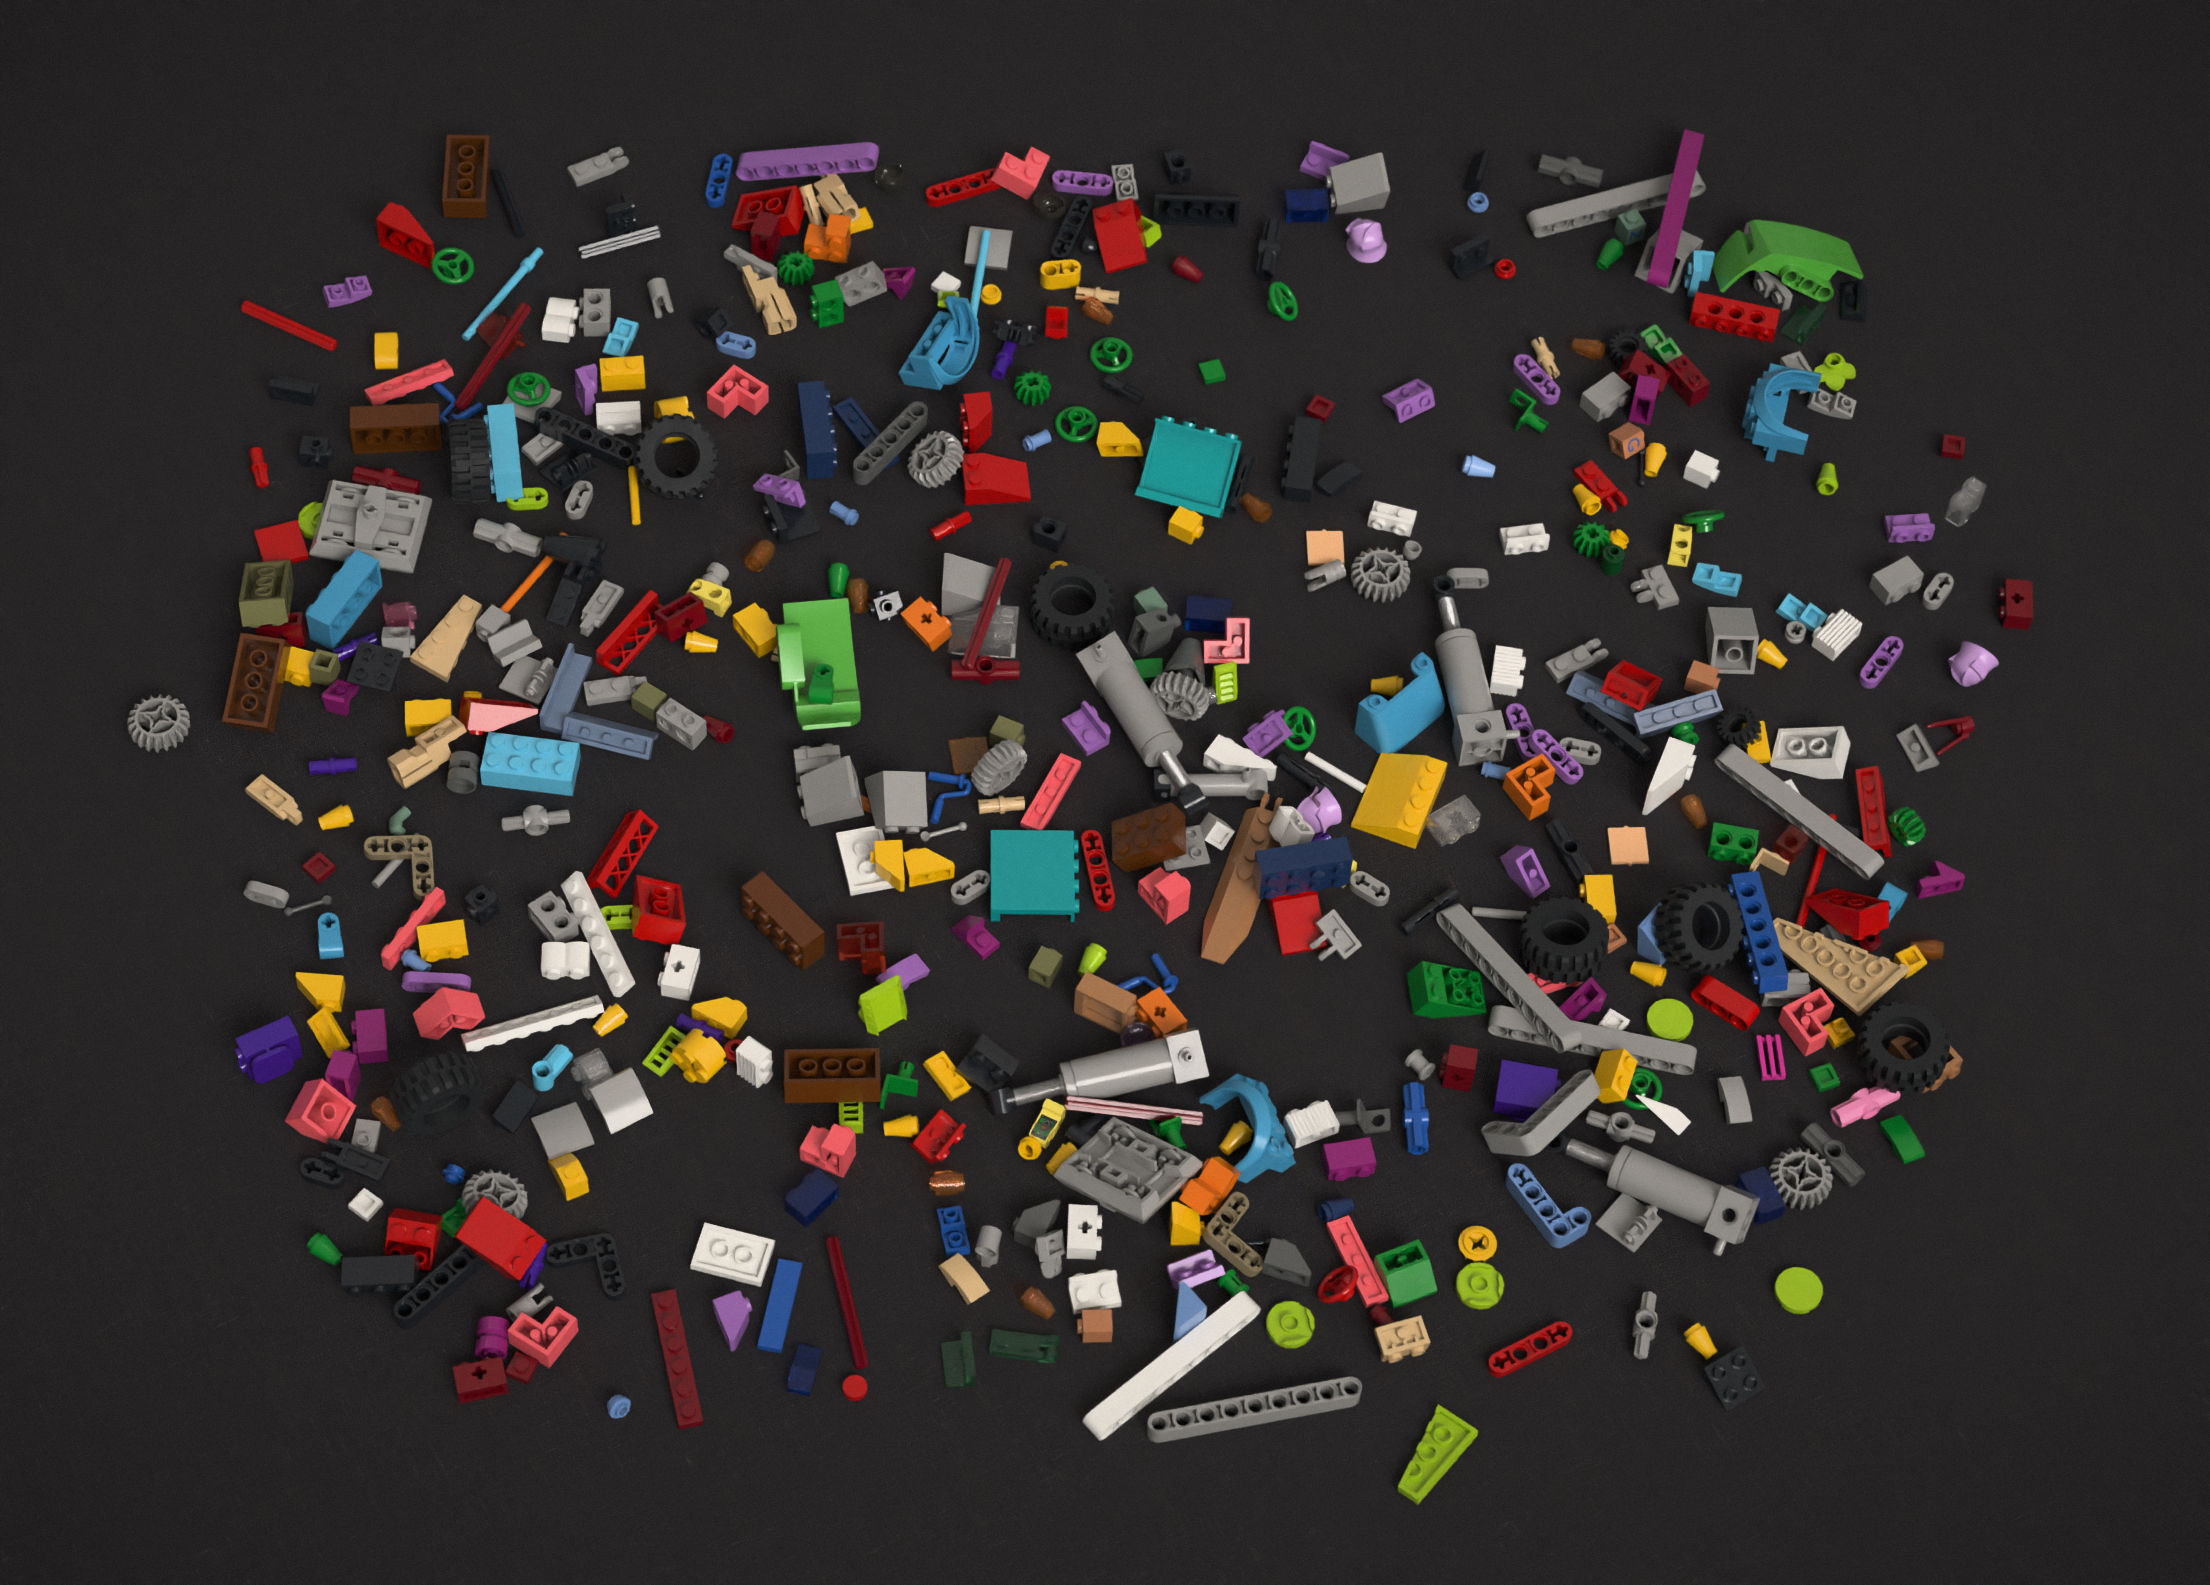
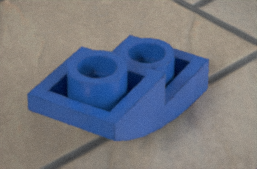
[937,1205,970,1258]

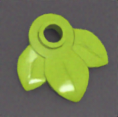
[1814,353,1856,391]

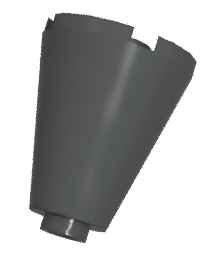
[1161,638,1206,687]

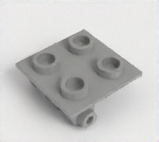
[499,656,558,705]
[1163,825,1211,871]
[1595,1193,1662,1253]

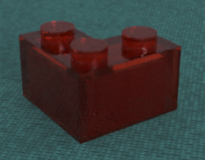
[837,921,886,974]

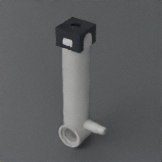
[1153,767,1268,801]

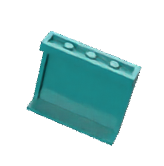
[1135,415,1243,518]
[990,830,1079,922]

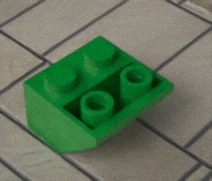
[1373,1239,1437,1309]

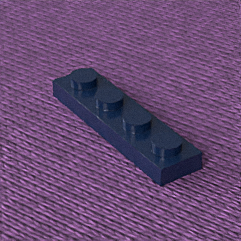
[833,397,899,470]

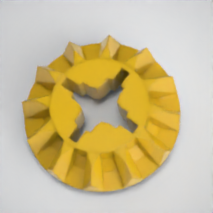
[1458,1226,1497,1263]

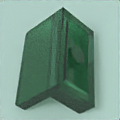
[1780,302,1827,346]
[941,1331,976,1389]

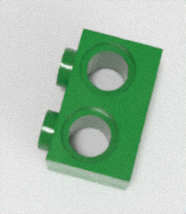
[809,279,844,329]
[1707,822,1759,865]

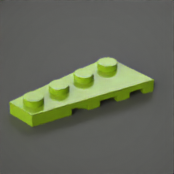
[1398,1404,1478,1504]

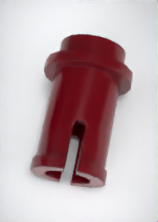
[1369,1304,1395,1327]

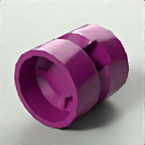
[475,1316,510,1360]

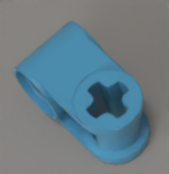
[1878,882,1908,922]
[318,913,344,960]

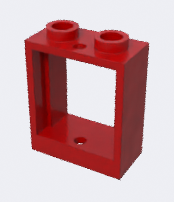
[1600,660,1663,711]

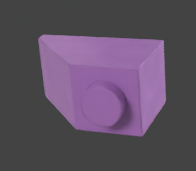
[1500,845,1550,899]
[713,1290,752,1352]

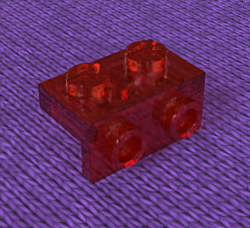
[476,311,527,360]

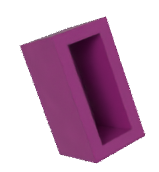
[1628,375,1660,425]
[351,1008,389,1064]
[325,1050,361,1102]
[1322,1137,1377,1181]

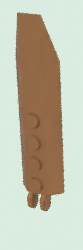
[1201,793,1283,964]

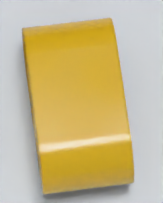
[1040,259,1081,290]
[375,332,398,370]

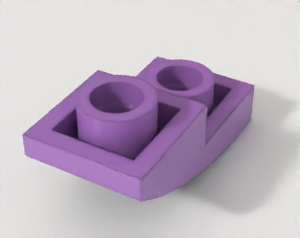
[322,275,372,308]
[876,954,930,991]

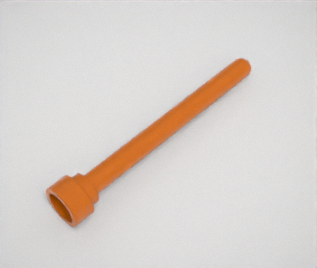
[500,532,569,613]

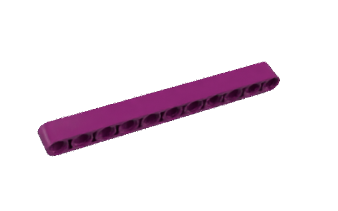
[1646,129,1705,289]

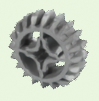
[907,431,964,488]
[1351,546,1411,603]
[1150,671,1210,721]
[127,694,191,753]
[971,739,1027,796]
[1768,1147,1833,1210]
[462,1169,528,1219]

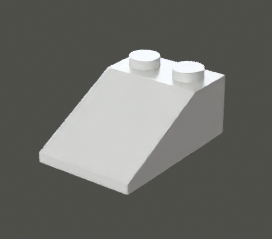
[1770,726,1851,779]
[1642,737,1697,815]

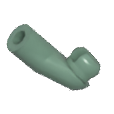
[389,806,411,836]

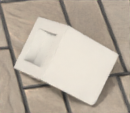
[1200,812,1235,850]

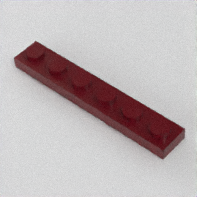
[651,1289,703,1430]

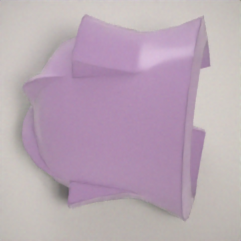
[1346,218,1387,263]
[1948,641,1999,687]
[1297,786,1342,834]

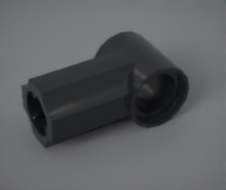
[1064,1113,1111,1150]

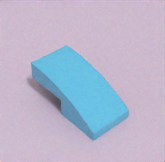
[603,317,639,357]
[1692,563,1742,597]
[1775,593,1828,632]

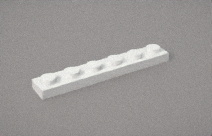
[561,871,636,997]
[461,995,604,1052]

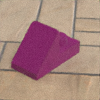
[882,267,915,300]
[322,679,359,716]
[1915,860,1965,899]
[951,915,1000,961]
[1559,977,1607,1022]

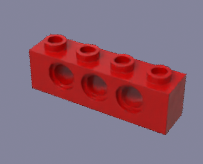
[1689,292,1780,342]

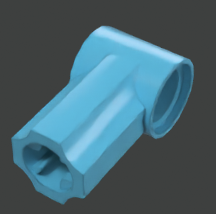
[532,1044,573,1091]

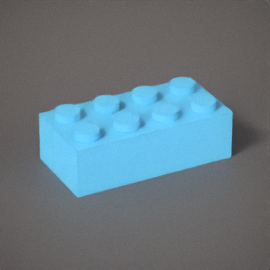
[484,403,524,502]
[480,732,581,796]

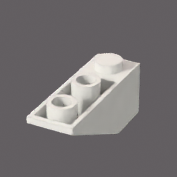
[1203,734,1277,781]

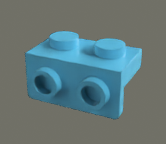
[1684,250,1714,297]

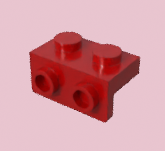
[910,1109,967,1164]

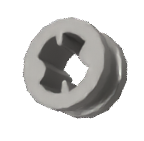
[1785,621,1806,644]

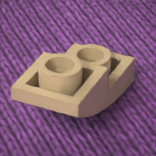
[939,1253,990,1305]

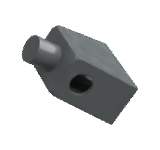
[1127,608,1181,659]

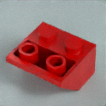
[959,392,993,454]
[384,1208,443,1271]

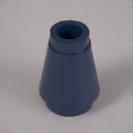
[1317,1197,1354,1223]

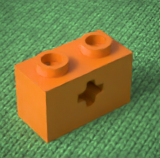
[900,597,953,652]
[1136,987,1187,1040]

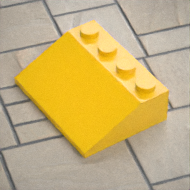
[1351,753,1447,849]

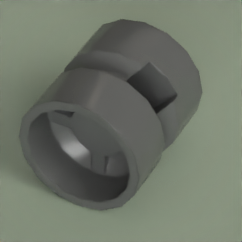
[446,751,480,794]

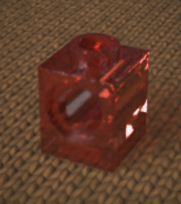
[1772,824,1810,866]

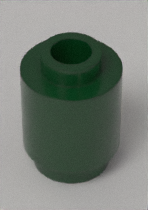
[1600,544,1625,576]

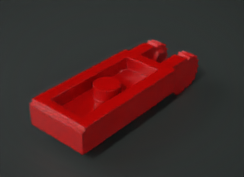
[1573,460,1628,513]

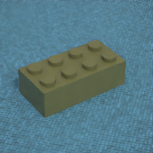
[239,560,294,628]

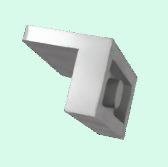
[486,619,542,667]

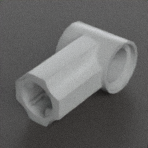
[975,1226,1002,1268]

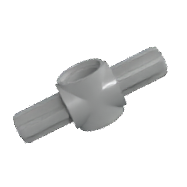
[501,805,570,836]
[1586,1110,1655,1144]
[1632,1291,1658,1359]

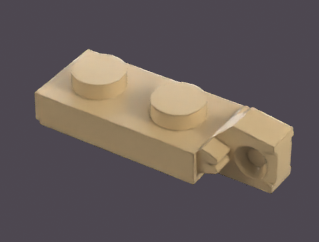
[245,774,303,826]

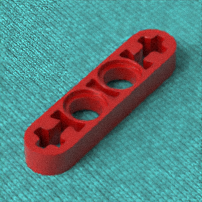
[926,168,1002,207]
[1081,830,1115,912]
[1487,1321,1572,1378]

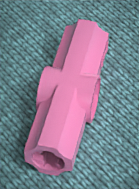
[1830,1086,1901,1128]

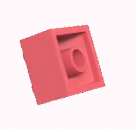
[285,1079,356,1144]

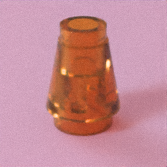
[1081,297,1114,326]
[1572,338,1605,361]
[1241,493,1272,522]
[846,579,869,614]
[1680,794,1709,829]
[1911,939,1944,962]
[369,1095,402,1132]
[1019,1286,1056,1321]

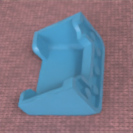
[1354,652,1445,754]

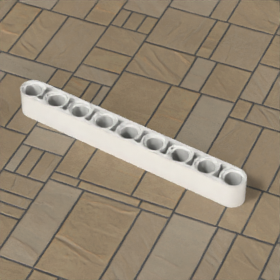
[1083,1291,1261,1440]

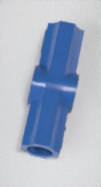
[1403,1082,1429,1155]

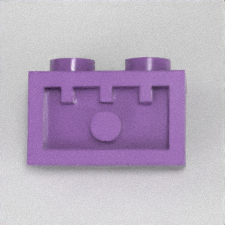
[1300,141,1350,181]
[575,364,597,416]
[1382,378,1435,423]
[753,473,806,508]
[1884,513,1935,543]
[1061,701,1111,756]
[1242,710,1293,758]
[1166,1249,1225,1290]

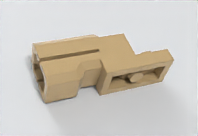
[813,174,861,223]
[742,265,797,335]
[387,715,467,789]

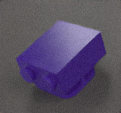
[234,1016,303,1084]
[1493,1060,1561,1122]

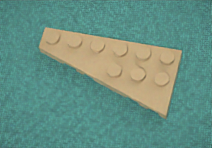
[1773,917,1910,1017]

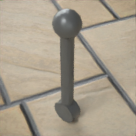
[284,895,332,916]

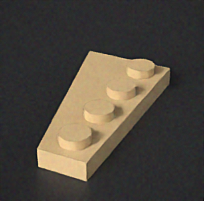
[410,595,483,682]

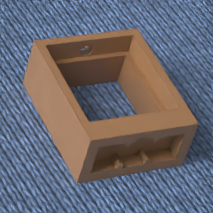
[1074,971,1138,1036]
[1887,1036,1963,1094]

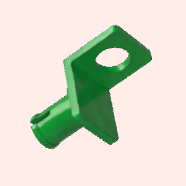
[1509,389,1549,434]
[880,1061,918,1109]
[1148,1116,1187,1151]

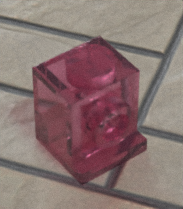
[382,601,418,629]

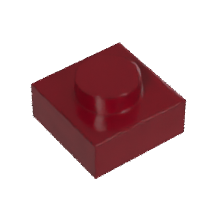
[1306,394,1335,423]
[1941,434,1965,460]
[302,851,336,884]
[505,1352,539,1385]

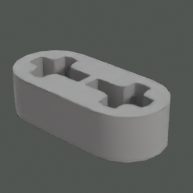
[565,480,593,520]
[1446,568,1489,589]
[1922,573,1954,610]
[1559,737,1601,765]
[951,870,991,905]
[1349,871,1390,906]
[244,881,289,908]

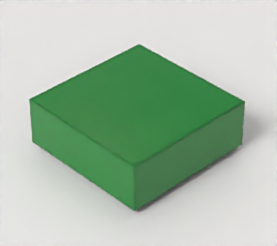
[1198,359,1226,385]
[1808,1063,1840,1093]

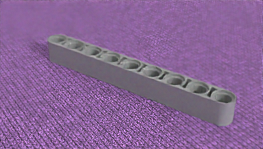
[1526,170,1706,238]
[1714,743,1884,880]
[1436,903,1582,1053]
[1488,1005,1697,1075]
[1147,1377,1362,1443]

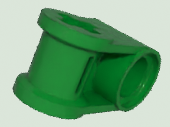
[809,664,834,705]

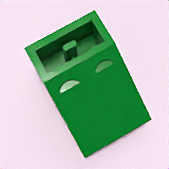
[1407,961,1487,1018]

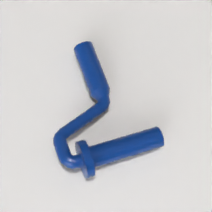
[433,381,483,425]
[928,771,972,824]
[1116,953,1179,995]

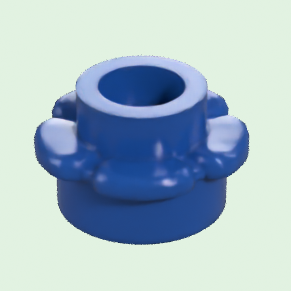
[442,1164,466,1185]

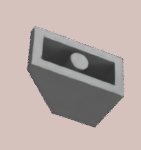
[1012,1199,1060,1249]
[1262,1238,1312,1287]

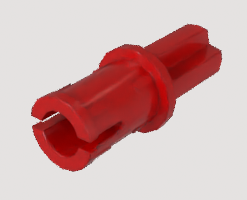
[249,447,269,489]
[929,511,972,542]

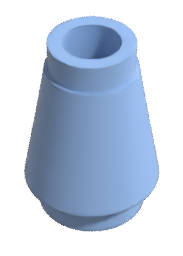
[1462,455,1495,478]

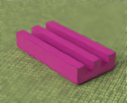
[1755,1035,1786,1081]

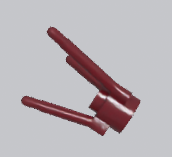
[1926,715,1975,756]

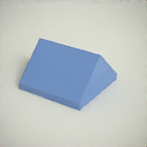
[1173,1282,1207,1345]

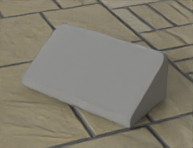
[1896,724,1940,772]

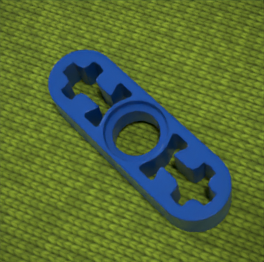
[705,154,733,208]

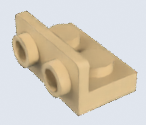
[1374,1315,1431,1363]

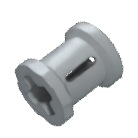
[1404,1049,1436,1080]

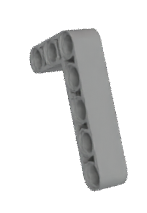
[1481,1069,1601,1156]

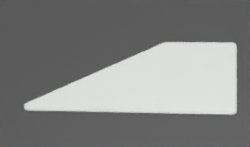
[1636,1095,1691,1135]

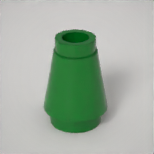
[1596,239,1624,270]
[827,563,850,598]
[306,1232,344,1267]

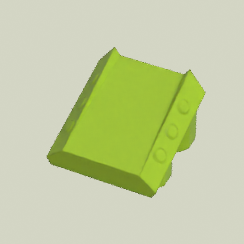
[858,975,907,1036]

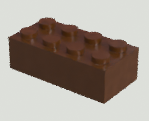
[442,135,491,218]
[350,403,442,454]
[222,633,291,734]
[741,871,825,971]
[784,1048,881,1103]

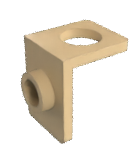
[1749,848,1789,876]

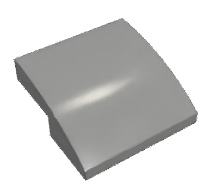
[964,226,1013,270]
[503,381,562,424]
[588,1067,653,1134]
[531,1102,594,1160]

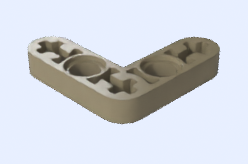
[363,835,435,901]
[1202,1192,1264,1277]

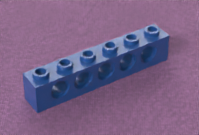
[1727,871,1788,994]

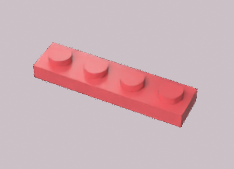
[364,359,454,406]
[1020,753,1081,830]
[381,887,446,971]
[1326,1215,1389,1308]

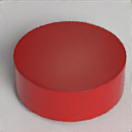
[843,1375,867,1401]

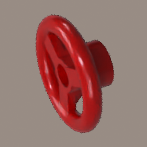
[1317,1265,1359,1303]

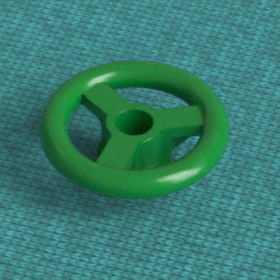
[431,247,474,284]
[1267,281,1298,321]
[1090,337,1133,373]
[507,372,551,407]
[1055,406,1098,442]
[1681,510,1725,533]
[1282,706,1316,751]
[1621,1067,1662,1110]

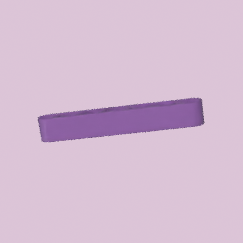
[736,142,879,181]

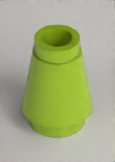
[1816,463,1838,495]
[1077,943,1107,977]

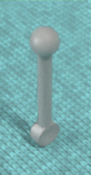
[920,822,967,841]

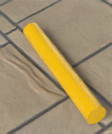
[628,466,641,525]

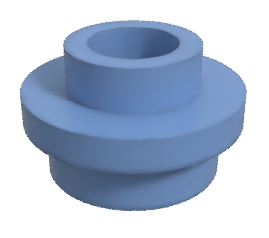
[1467,192,1489,213]
[607,1394,631,1418]

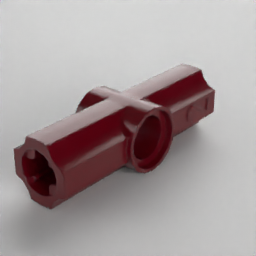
[352,465,422,495]
[952,655,1020,685]

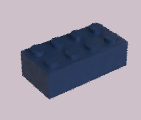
[798,381,837,479]
[1252,836,1353,899]

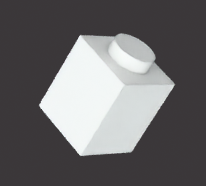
[1683,450,1720,489]

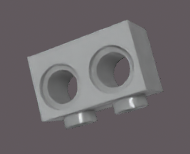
[835,261,887,307]
[579,289,611,336]
[656,698,707,751]
[528,890,579,943]

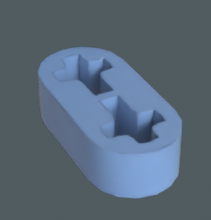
[716,331,756,359]

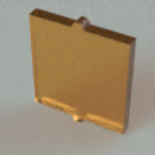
[949,736,988,776]

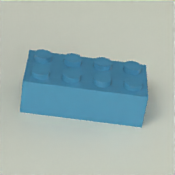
[305,550,383,650]

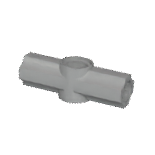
[473,518,543,557]

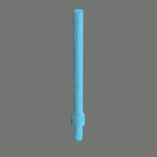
[967,230,991,344]
[462,247,543,341]

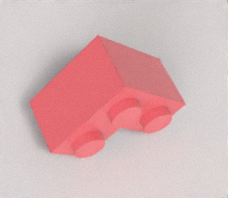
[991,146,1050,200]
[707,365,769,419]
[1202,617,1250,663]
[1138,867,1191,925]
[413,987,485,1040]
[1778,988,1834,1057]
[800,1124,856,1178]
[508,1306,578,1368]

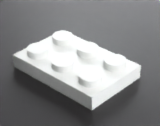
[836,826,894,896]
[691,1223,775,1287]

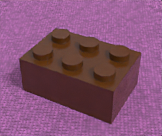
[1111,802,1187,873]

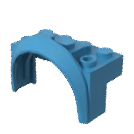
[899,296,980,390]
[1199,1074,1296,1183]

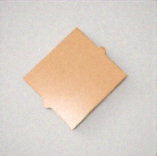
[1306,529,1345,565]
[1607,826,1649,866]

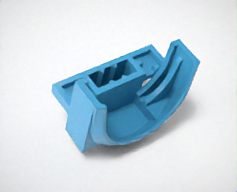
[1742,363,1822,462]

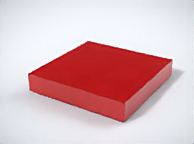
[254,520,309,564]

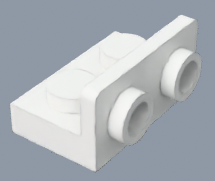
[1368,501,1417,537]
[1499,523,1550,555]
[1068,1269,1121,1314]

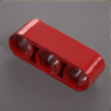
[1691,975,1760,1031]

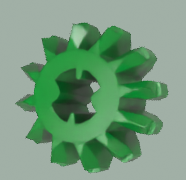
[778,250,814,287]
[1014,369,1051,407]
[1573,520,1610,558]
[1887,806,1926,846]

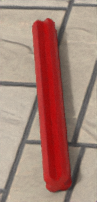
[241,300,338,351]

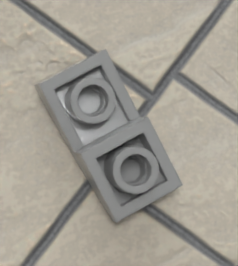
[1111,164,1138,202]
[1753,271,1793,311]
[1807,388,1857,419]
[1717,1076,1752,1124]

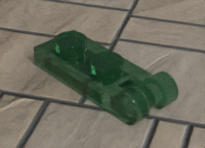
[989,1329,1060,1363]

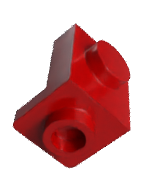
[1045,306,1068,339]

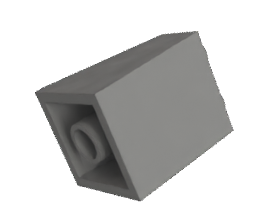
[1325,153,1390,214]
[1635,230,1704,294]
[941,553,1001,618]
[1705,607,1759,674]
[797,755,864,827]
[864,771,928,834]

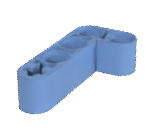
[1505,1163,1591,1248]

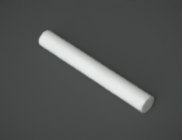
[1305,752,1367,793]

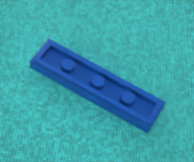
[757,1259,803,1354]

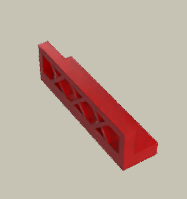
[596,590,664,676]
[1855,766,1892,858]
[586,809,659,899]

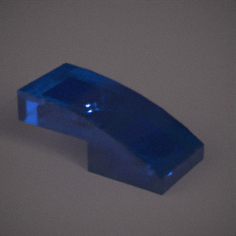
[786,1344,823,1396]

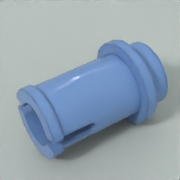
[1022,429,1051,452]
[829,501,859,525]
[1481,760,1511,780]
[401,949,432,972]

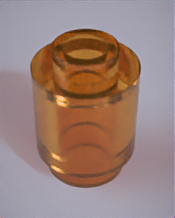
[744,539,775,572]
[929,1171,964,1196]

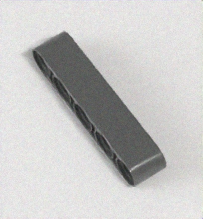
[853,401,928,485]

